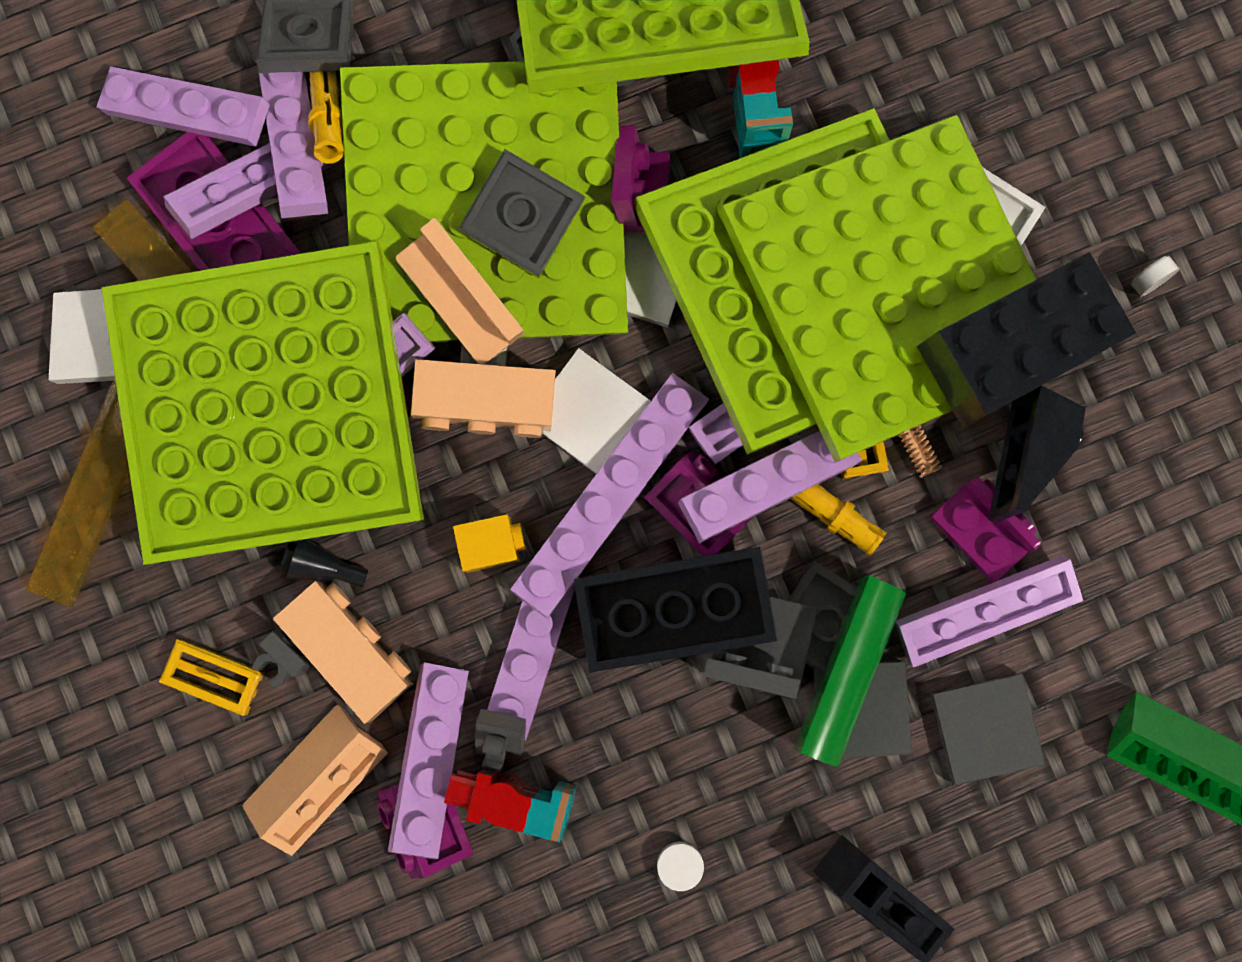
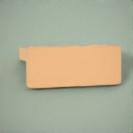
[396,217,525,365]
[243,705,388,856]

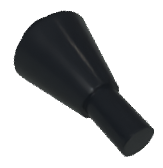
[281,539,368,587]

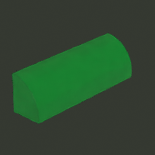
[794,575,906,767]
[1106,691,1242,826]

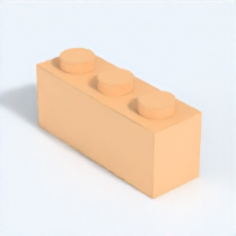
[411,359,556,438]
[273,581,413,724]

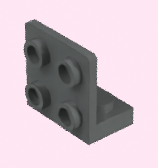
[703,597,817,699]

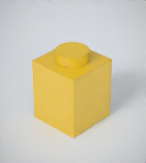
[453,514,526,573]

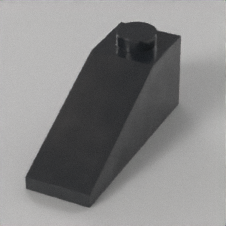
[988,385,1086,524]
[813,835,955,962]

